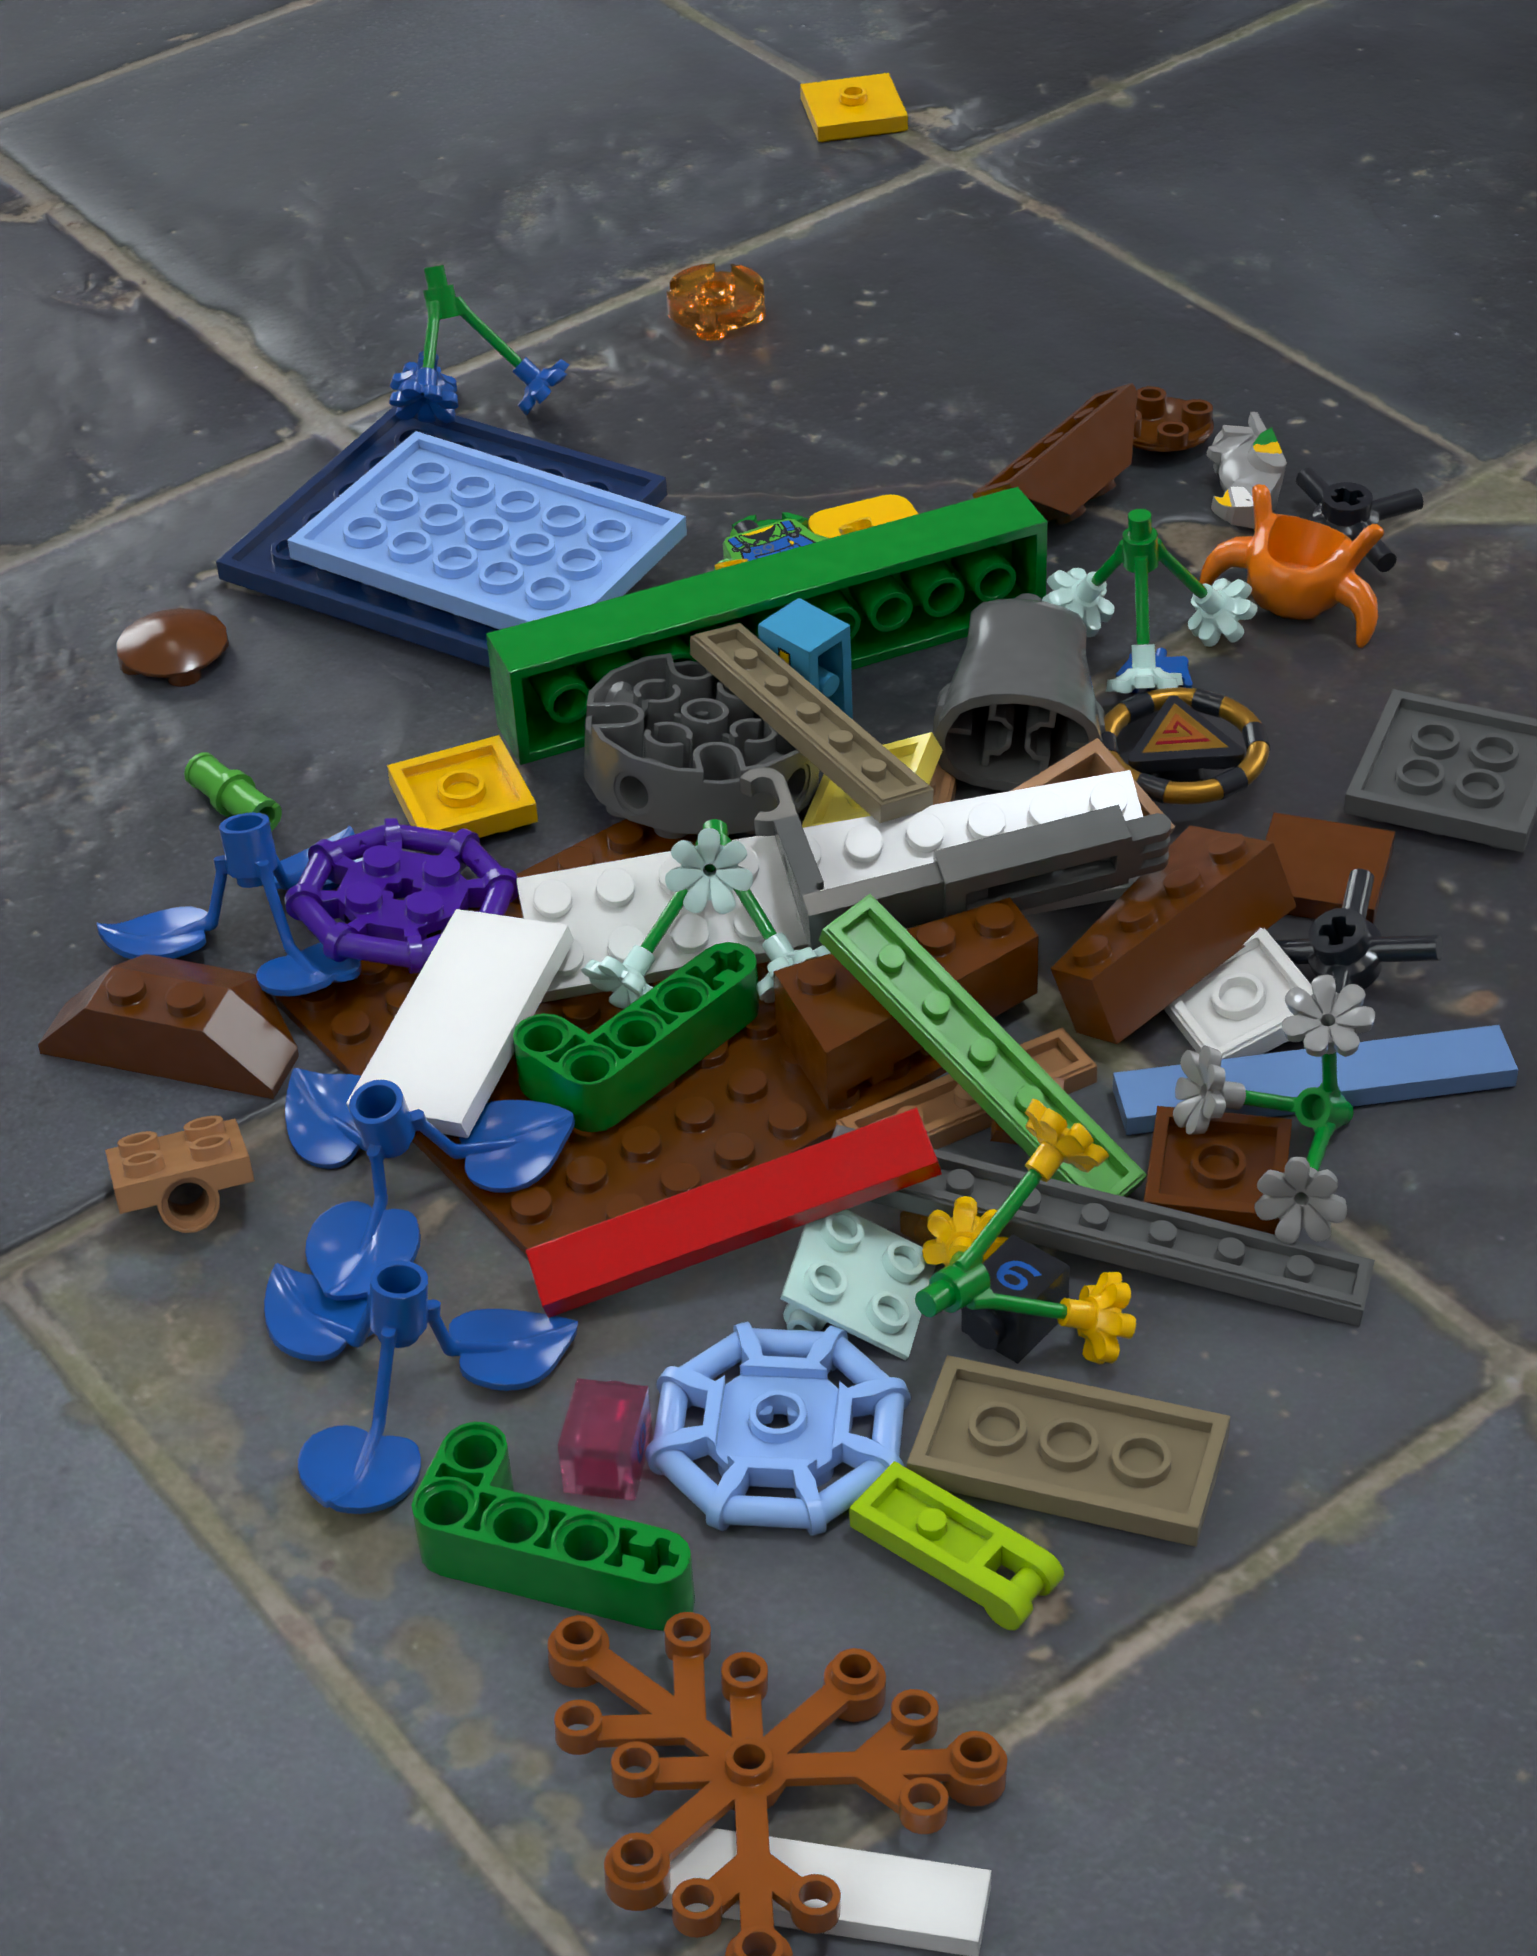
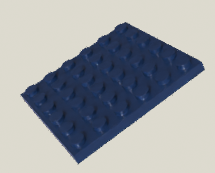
[216,406,667,668]

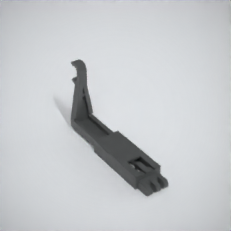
[740,767,1171,950]

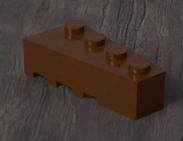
[1050,825,1297,1044]
[773,897,1039,1111]

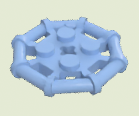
[645,1321,911,1536]

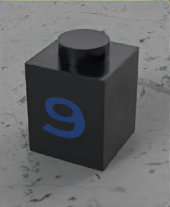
[961,1234,1070,1364]

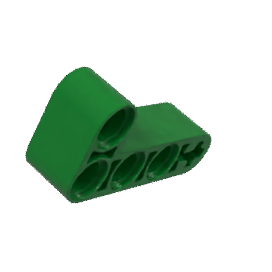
[513,942,759,1132]
[411,1421,695,1631]

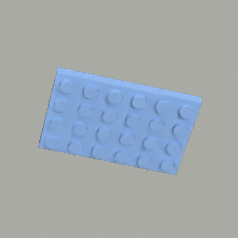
[287,431,687,630]

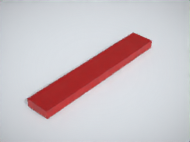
[526,1107,942,1318]

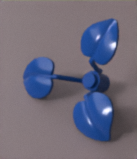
[97,813,363,996]
[285,1068,575,1300]
[264,1260,578,1514]

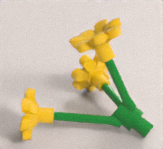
[915,1099,1136,1365]

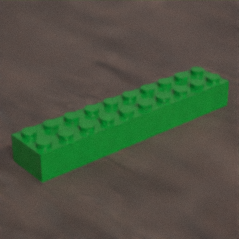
[486,487,1047,765]

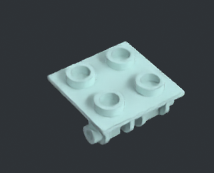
[780,1209,936,1361]

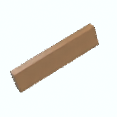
[836,1027,1097,1150]

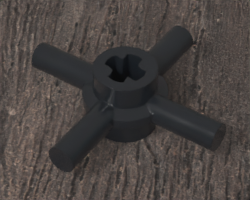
[1296,468,1424,572]
[1275,869,1443,993]

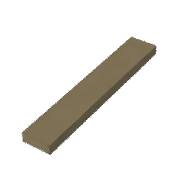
[690,623,934,823]

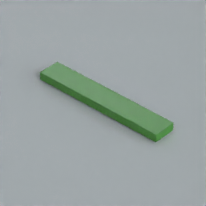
[819,894,1147,1197]

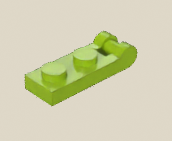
[849,1461,1064,1631]

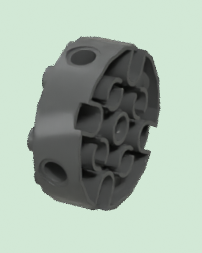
[584,653,819,839]

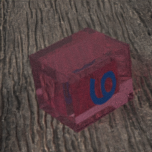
[558,1378,653,1501]

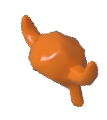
[1199,484,1384,648]

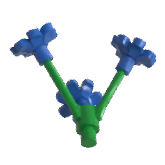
[389,265,570,423]

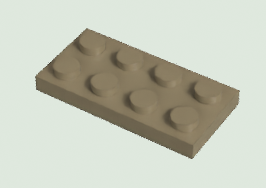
[907,1355,1230,1547]

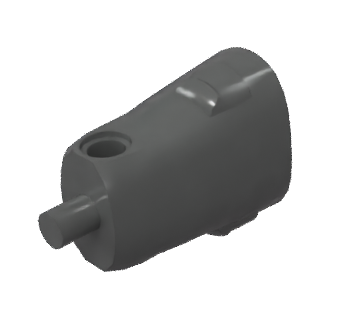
[933,593,1106,791]

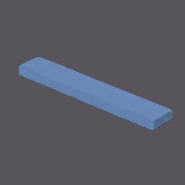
[1113,1025,1518,1135]

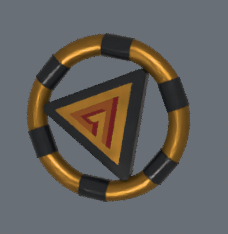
[1101,687,1270,805]

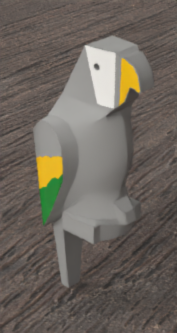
[1207,412,1287,529]

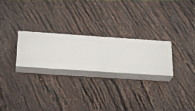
[655,1828,991,1956]

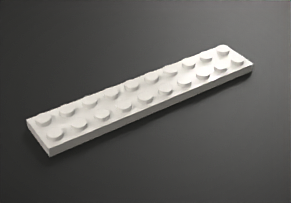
[516,770,1143,1003]

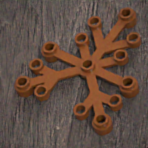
[548,1612,1007,1956]

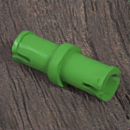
[184,752,282,831]

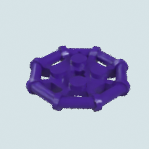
[285,818,519,974]

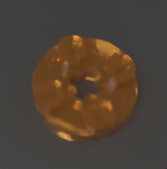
[667,263,766,341]

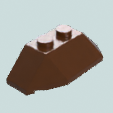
[972,383,1137,525]
[38,954,299,1099]

